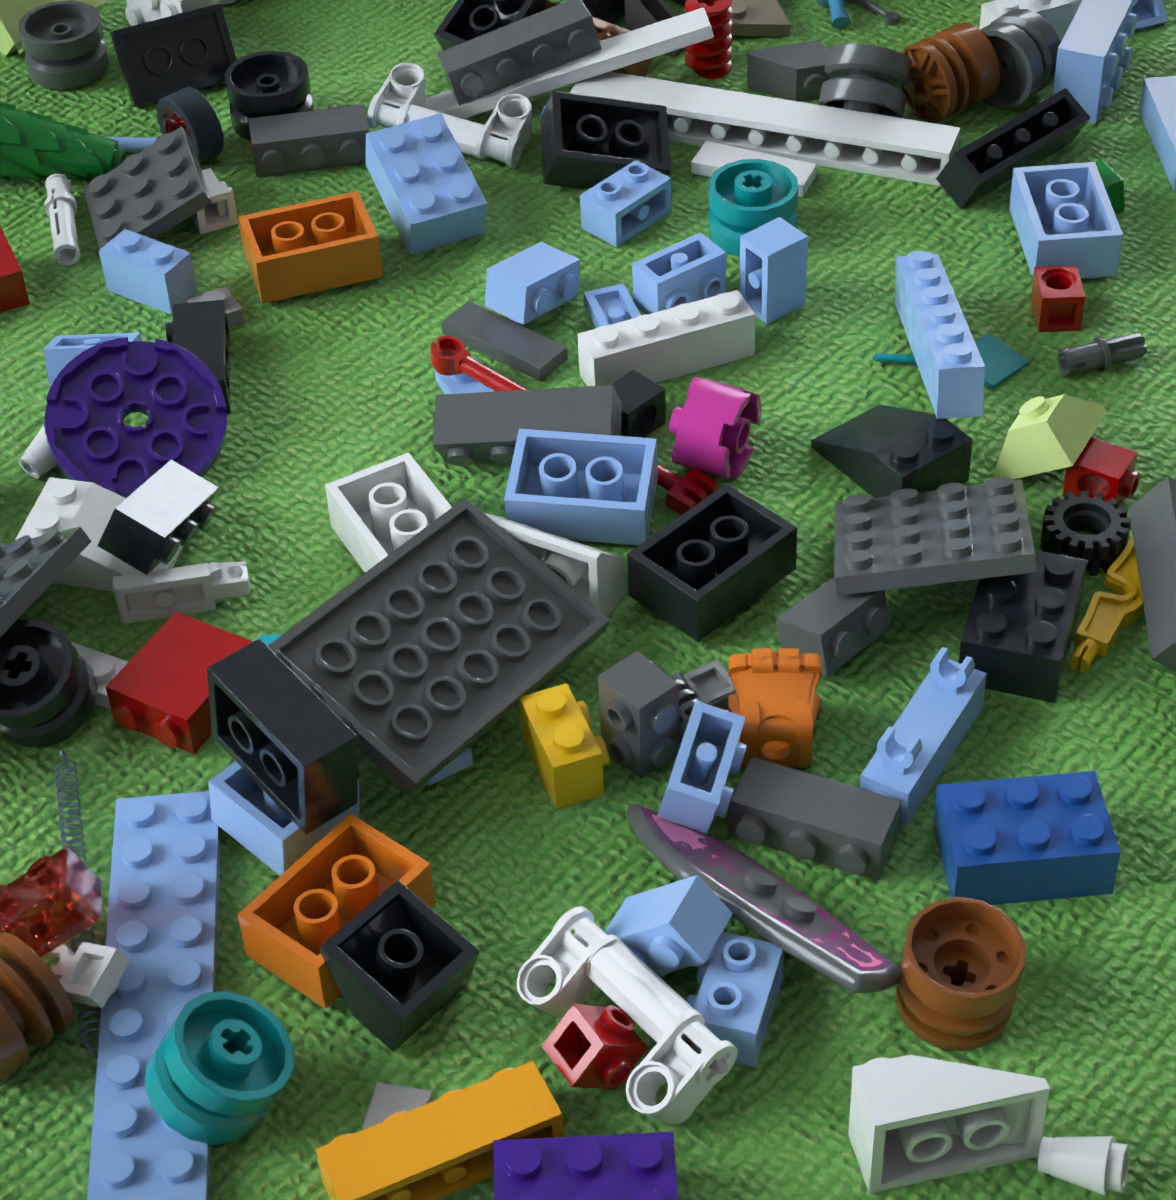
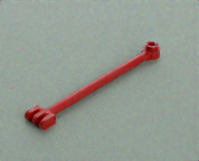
[430,336,718,515]

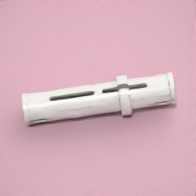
[45,173,80,265]

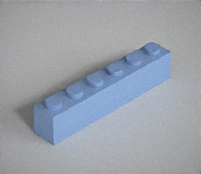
[895,251,985,419]

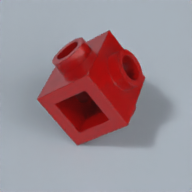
[542,1004,648,1090]

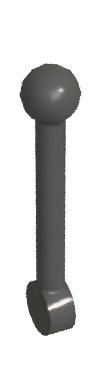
[855,0,900,26]

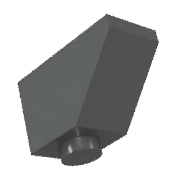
[747,40,832,102]

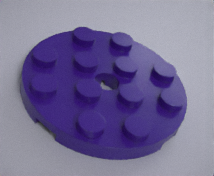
[44,337,227,498]

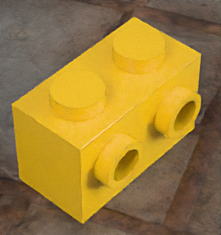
[519,683,609,809]

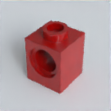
[1030,265,1086,333]
[1063,437,1140,507]

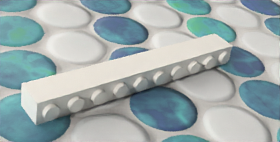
[570,71,960,186]

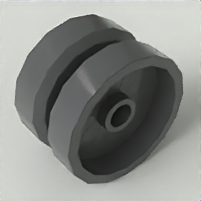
[19,0,109,90]
[980,9,1061,109]
[818,43,912,118]

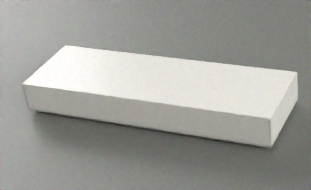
[691,141,817,197]

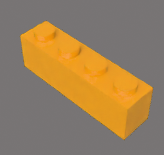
[316,1061,564,1200]

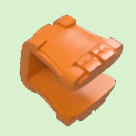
[728,648,822,768]

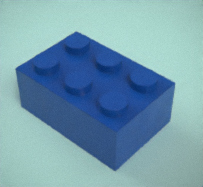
[933,771,1120,905]

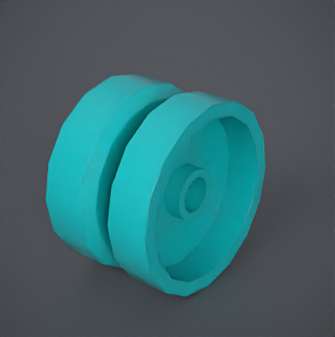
[709,159,798,257]
[145,991,294,1145]

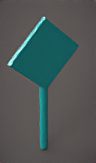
[873,333,1029,389]

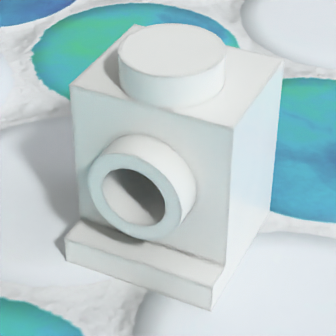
[190,168,238,234]

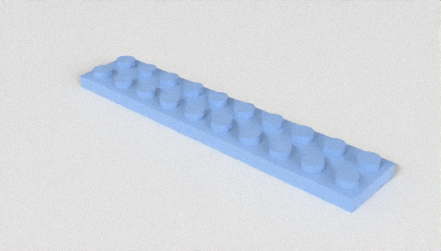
[87,791,221,1200]

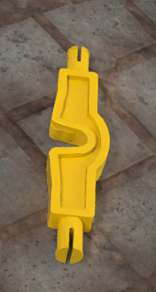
[1069,537,1144,673]

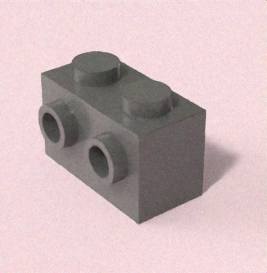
[776,577,890,677]
[598,651,679,779]

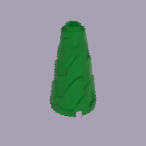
[0,101,126,181]

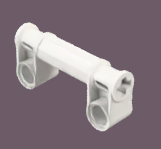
[367,63,532,169]
[516,906,738,1125]

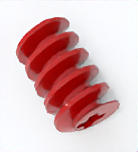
[685,0,732,79]

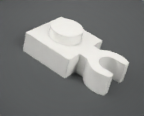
[51,942,131,1008]

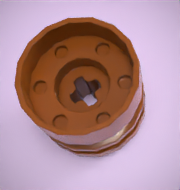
[900,22,1000,123]
[895,897,1026,1051]
[0,932,75,1084]

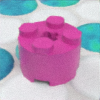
[669,377,762,479]

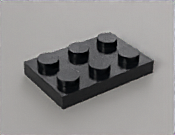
[110,3,237,107]

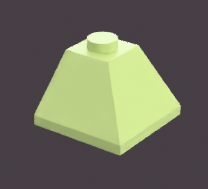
[993,394,1107,480]

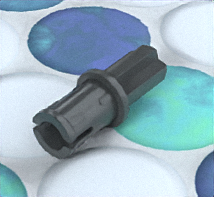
[1057,333,1147,376]

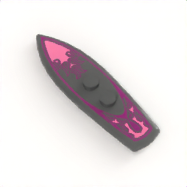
[626,804,902,993]

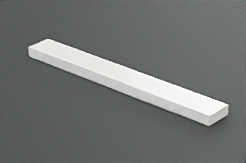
[425,7,714,119]

